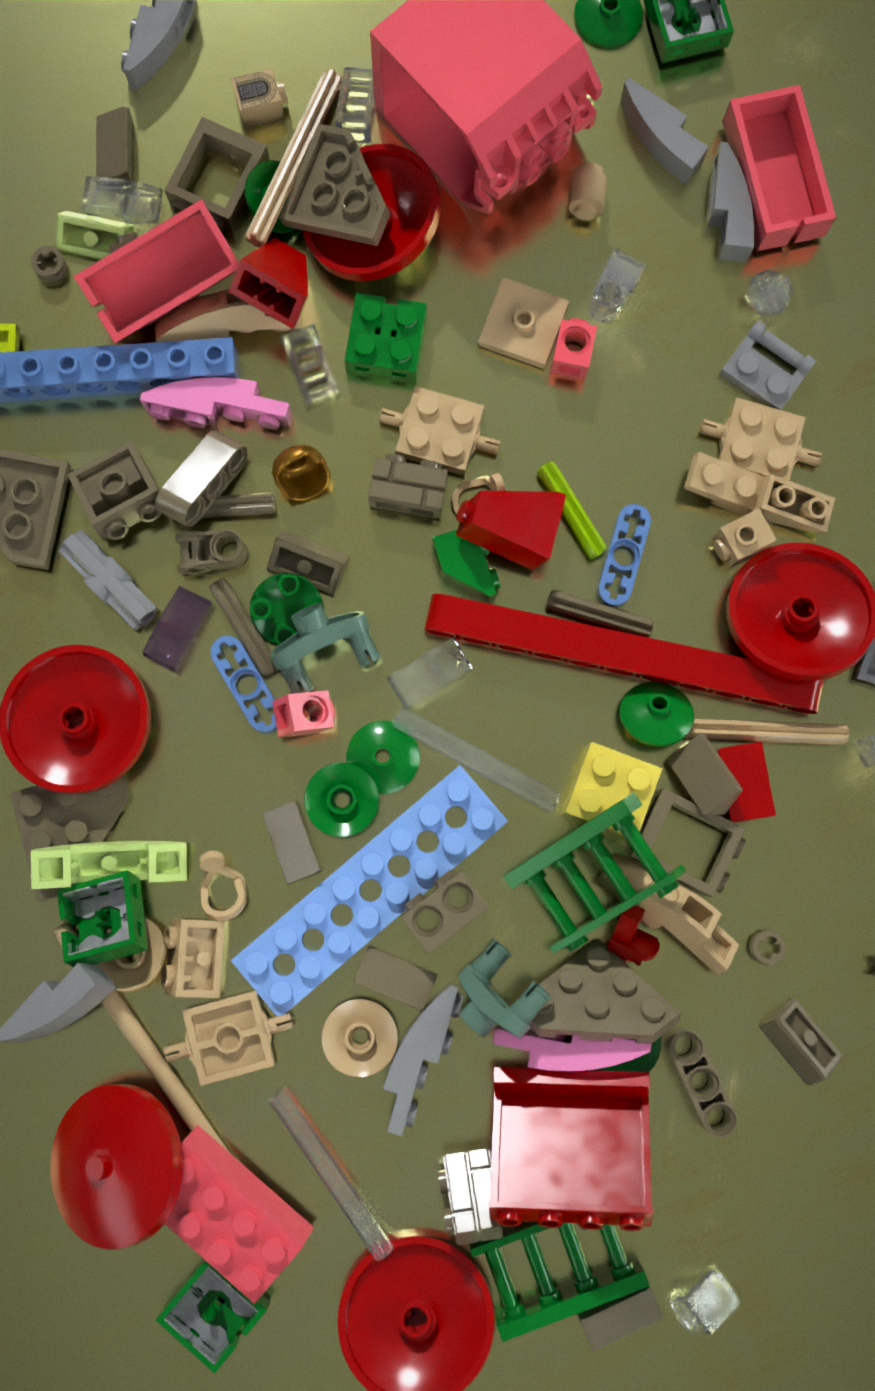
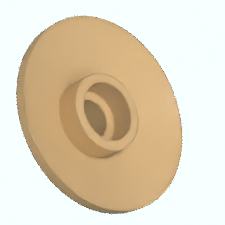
[95,918,166,992]
[321,999,398,1077]

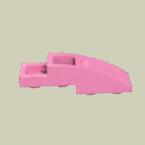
[140,377,292,429]
[492,1025,652,1071]

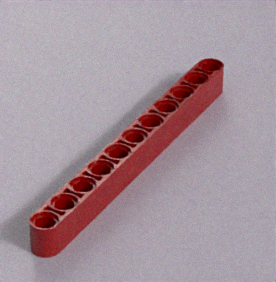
[424,594,824,714]

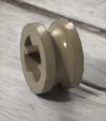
[31,246,67,283]
[750,930,786,965]

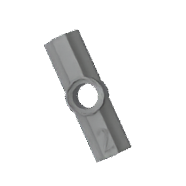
[58,530,159,631]

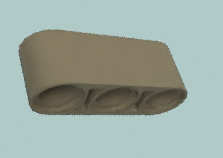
[155,430,248,527]
[664,1026,738,1138]

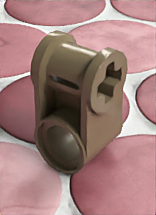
[175,529,249,574]

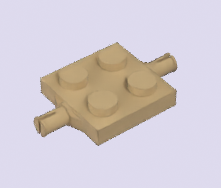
[379,386,501,476]
[699,397,822,481]
[163,990,294,1086]

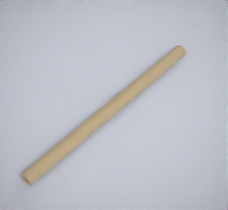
[52,922,231,1154]

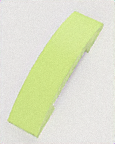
[30,841,187,889]

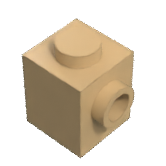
[713,508,777,568]

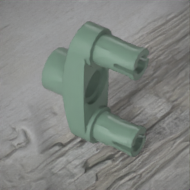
[270,603,381,694]
[458,939,552,1039]

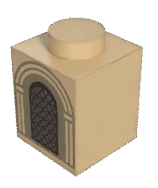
[231,68,288,129]

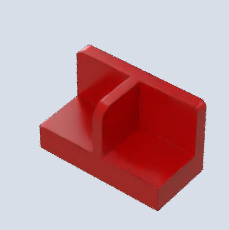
[717,741,776,823]

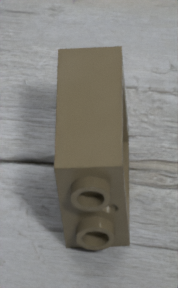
[164,117,270,235]
[626,788,746,897]

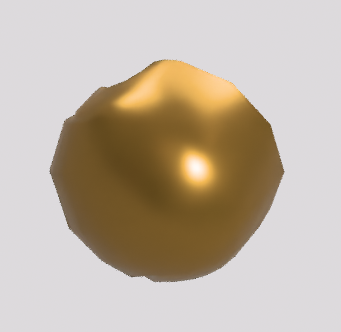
[272,444,331,500]

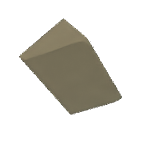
[96,107,133,185]
[266,531,349,596]
[668,733,743,817]
[262,800,322,884]
[353,945,438,1012]
[760,997,844,1085]
[577,1286,663,1351]

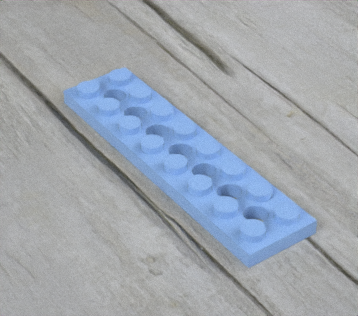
[231,765,508,1016]

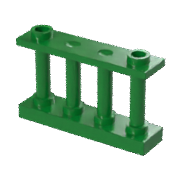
[504,792,686,954]
[469,1221,650,1343]

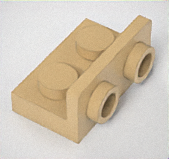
[161,918,225,998]

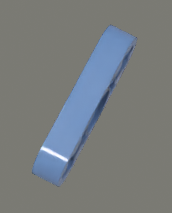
[597,504,651,608]
[210,636,277,733]

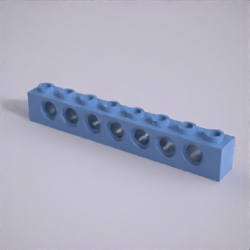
[0,337,240,403]

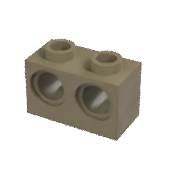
[401,870,489,954]

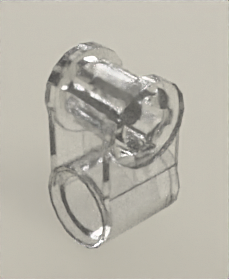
[589,248,647,322]

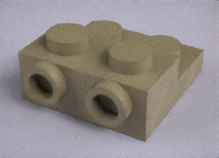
[67,440,161,541]

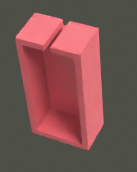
[722,85,836,252]
[73,199,239,343]
[165,1125,314,1304]

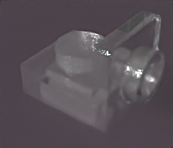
[670,1269,741,1334]

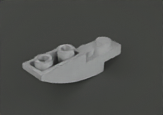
[121,0,196,90]
[383,983,463,1136]

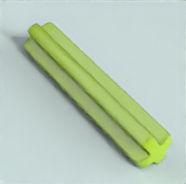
[537,461,607,560]

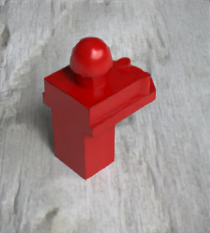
[607,905,660,966]

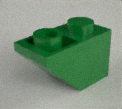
[432,529,501,603]

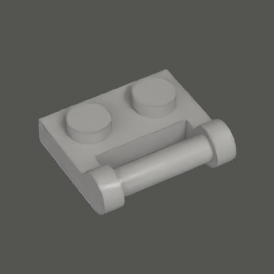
[719,320,817,410]

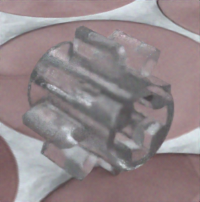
[745,270,793,316]

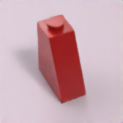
[228,238,308,329]
[456,490,566,570]

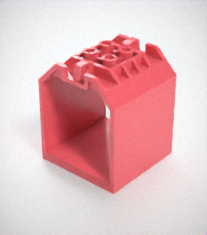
[370,0,602,215]

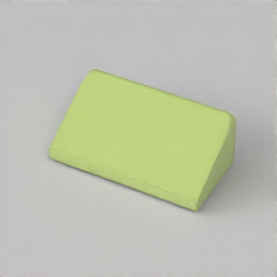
[55,211,134,259]

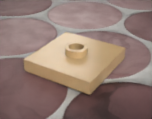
[478,277,569,369]

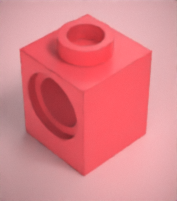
[550,318,597,380]
[272,690,335,738]

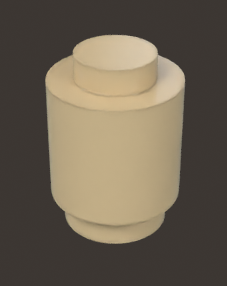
[568,162,607,221]

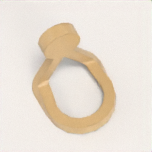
[450,473,506,516]
[199,851,247,921]

